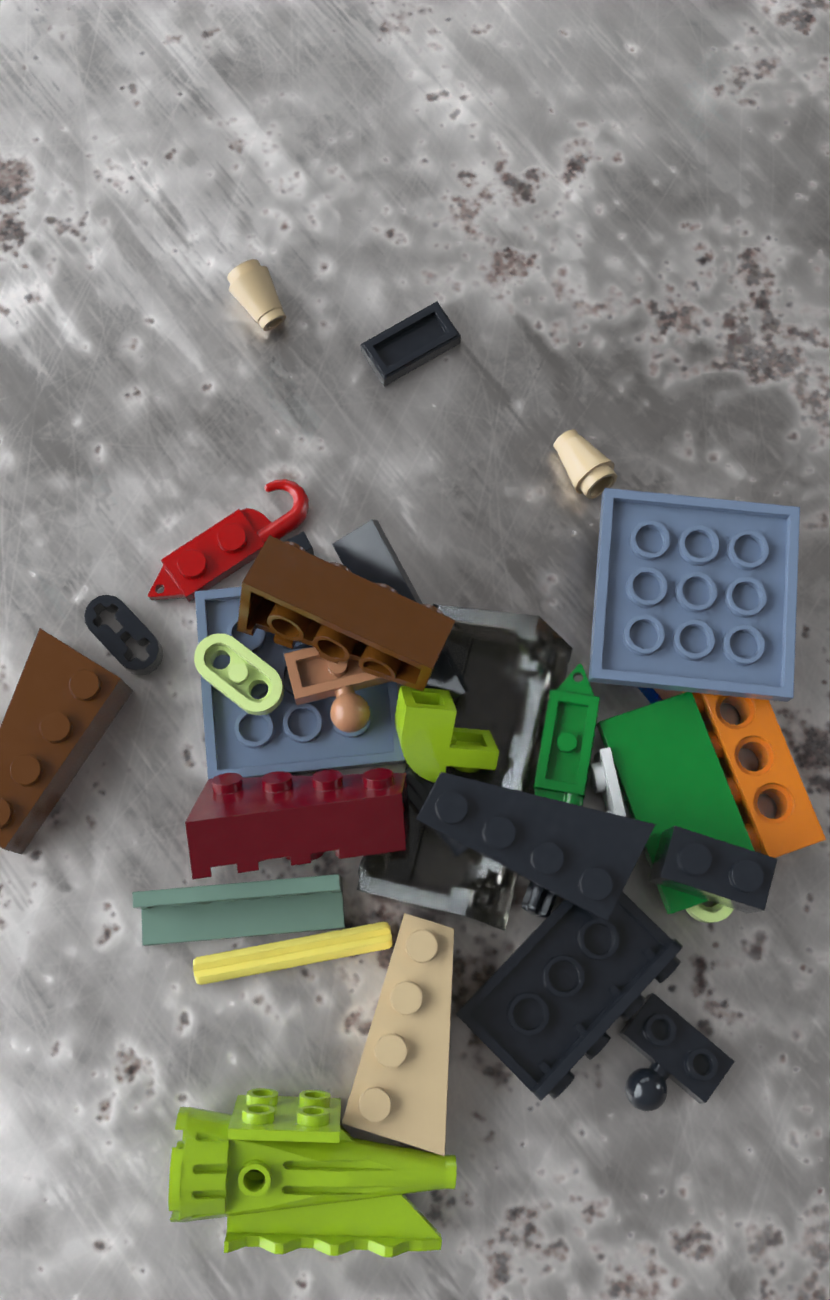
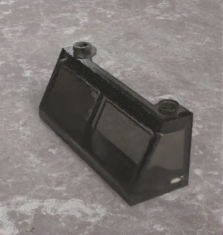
[357,604,573,931]

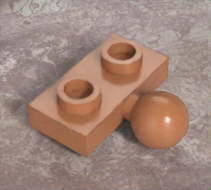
[284,647,392,733]

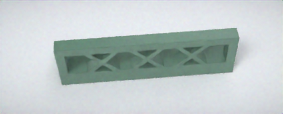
[132,874,346,946]

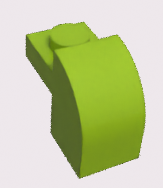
[395,686,499,783]

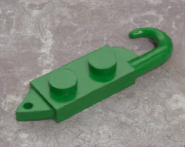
[534,664,600,806]

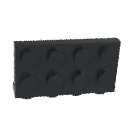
[455,891,683,1101]

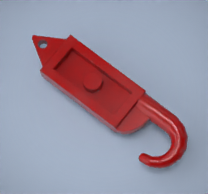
[148,479,309,602]

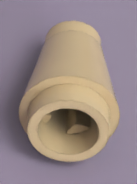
[227,259,286,331]
[554,429,617,499]

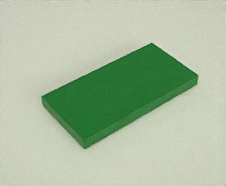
[596,692,755,915]

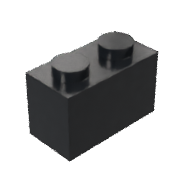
[648,826,778,913]

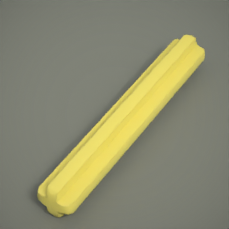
[193,921,393,985]

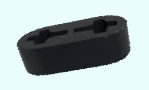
[84,595,163,675]

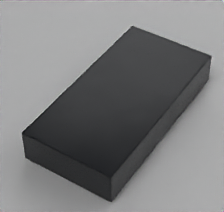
[360,301,461,387]

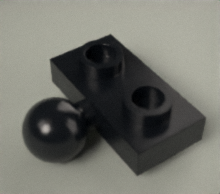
[618,993,735,1111]

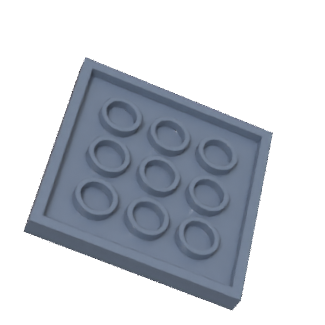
[588,488,800,702]
[195,587,405,779]

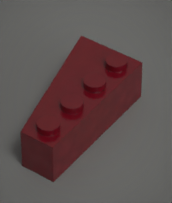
[185,768,410,879]

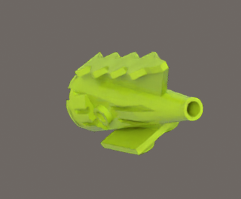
[168,1088,457,1258]

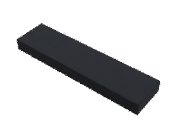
[332,519,470,700]

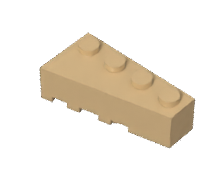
[342,913,454,1156]

